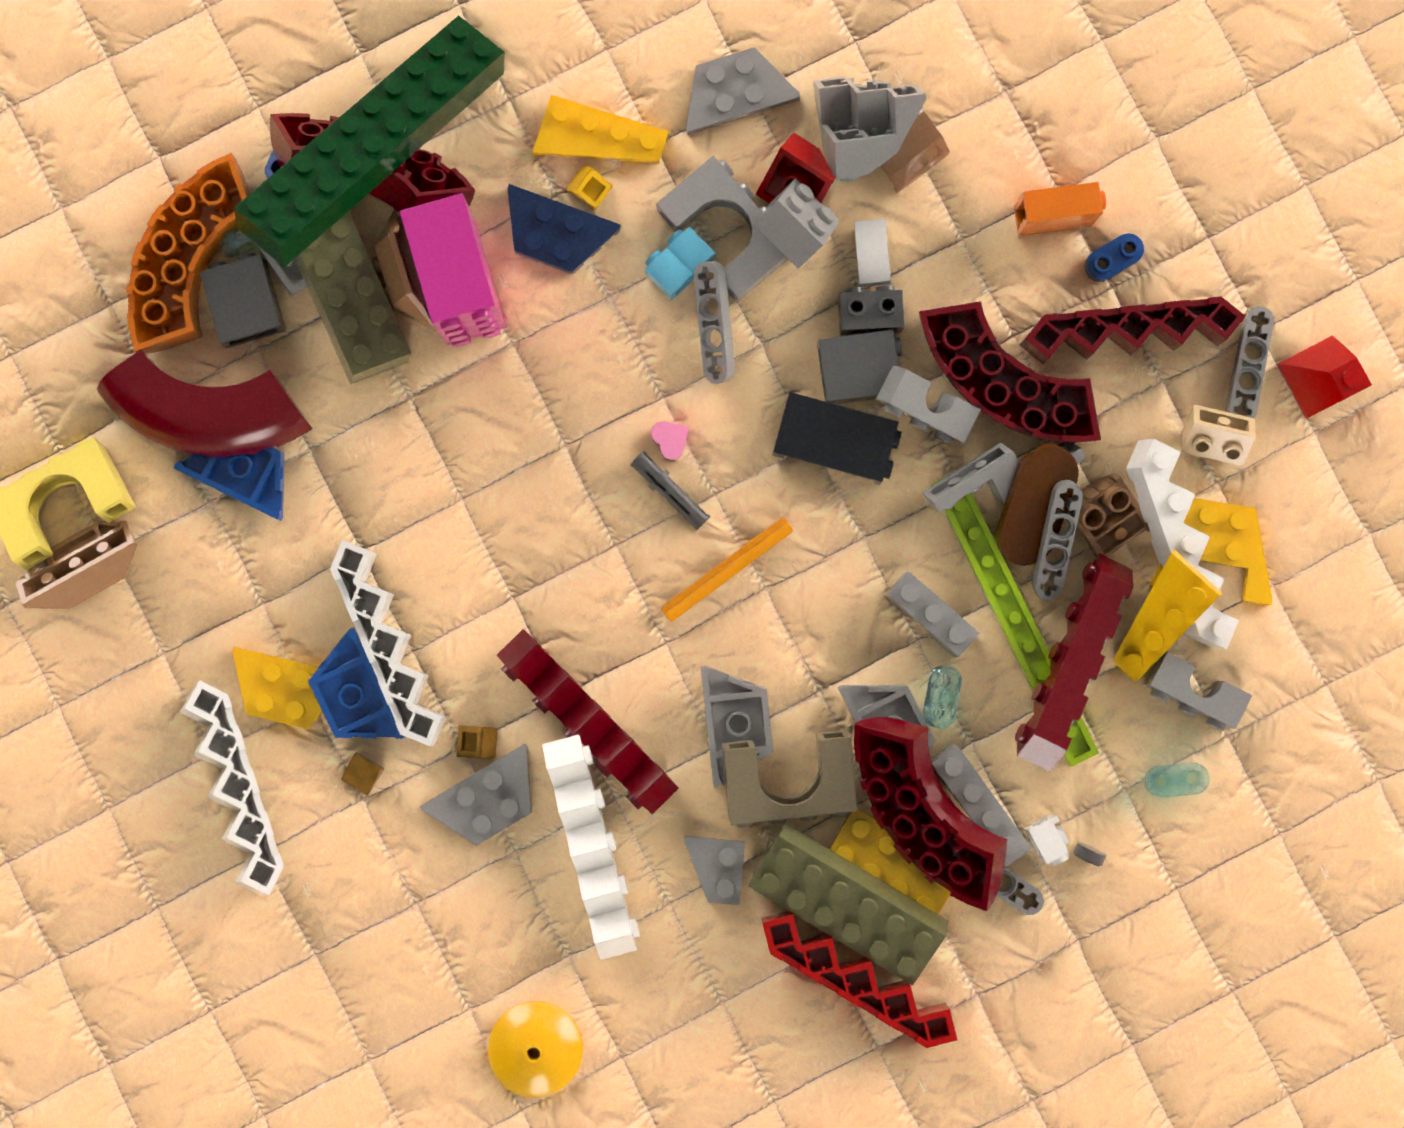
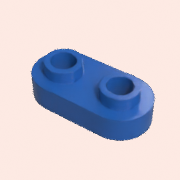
[1084,233,1144,282]

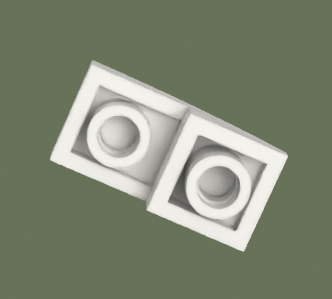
[854,218,891,287]

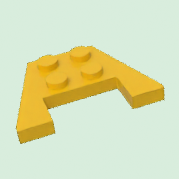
[1149,498,1273,606]

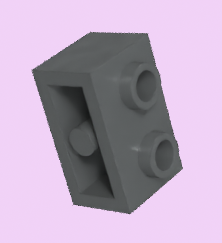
[838,285,904,335]

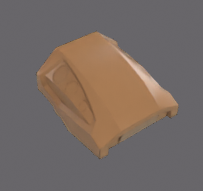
[880,109,950,193]
[1067,473,1150,558]

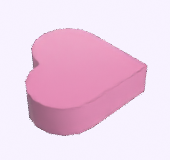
[651,421,689,461]

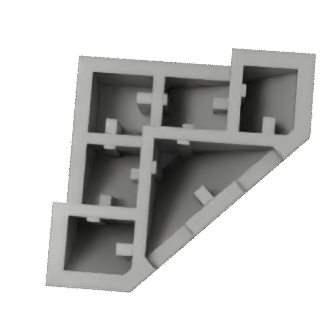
[813,77,926,182]

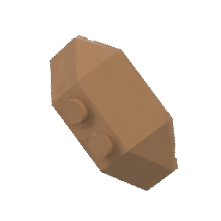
[372,209,437,331]
[15,521,137,609]

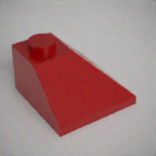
[755,132,835,204]
[1276,335,1372,419]

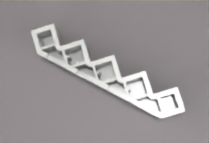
[1126,438,1239,649]
[330,540,446,746]
[180,680,284,896]
[542,735,640,960]

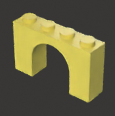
[0,437,136,570]

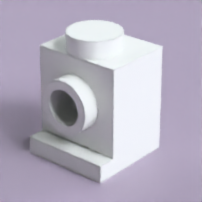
[1024,814,1069,866]

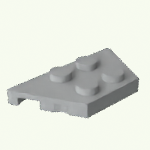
[686,47,800,135]
[701,666,773,787]
[837,685,936,750]
[420,744,532,846]

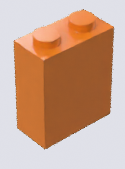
[1014,182,1106,236]

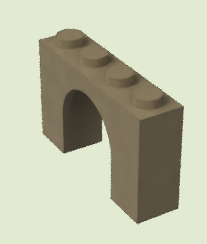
[722,730,857,828]

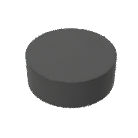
[1073,842,1107,866]

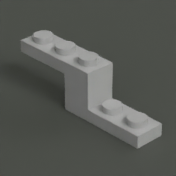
[922,442,1086,512]

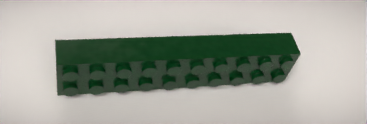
[234,15,505,268]

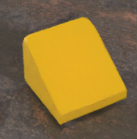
[566,165,613,211]

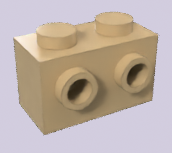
[1181,404,1256,466]

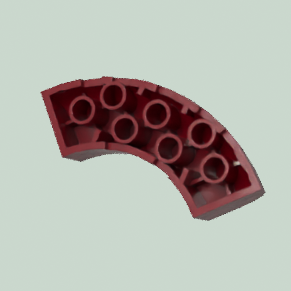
[270,113,475,213]
[919,301,1101,443]
[97,350,313,458]
[854,717,1008,911]

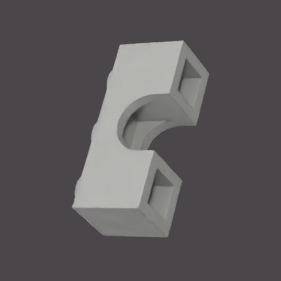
[876,365,981,444]
[884,571,979,658]
[1144,652,1253,731]

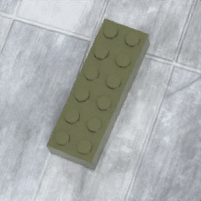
[295,211,411,384]
[748,823,948,985]

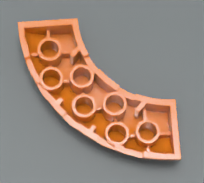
[126,153,251,354]

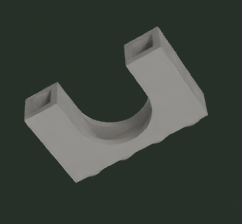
[656,156,789,303]

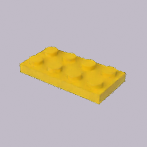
[829,808,951,914]

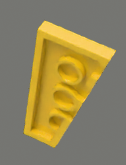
[532,95,669,164]
[1112,549,1222,682]

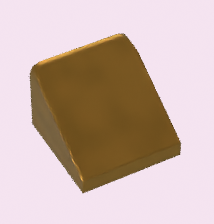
[456,725,497,759]
[341,753,385,796]

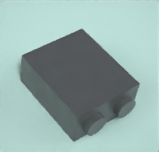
[200,253,286,348]
[817,330,902,404]

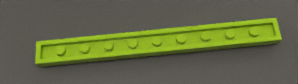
[931,477,1099,767]

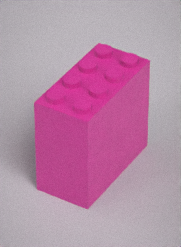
[400,193,507,347]

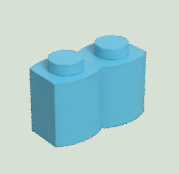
[645,227,716,300]

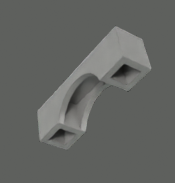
[931,744,1032,867]

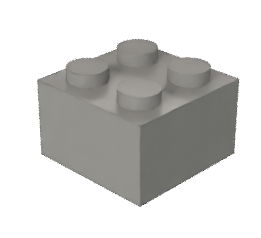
[753,178,840,269]

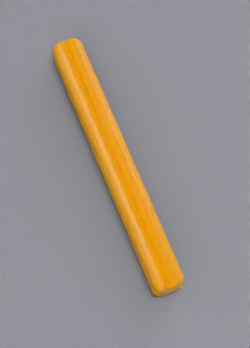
[661,517,793,622]

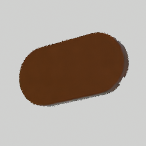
[995,444,1078,566]

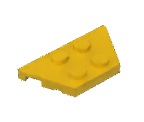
[232,647,323,729]

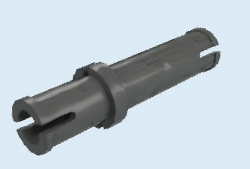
[630,451,711,531]

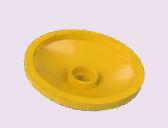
[488,1001,583,1098]

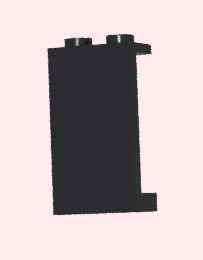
[772,392,902,485]

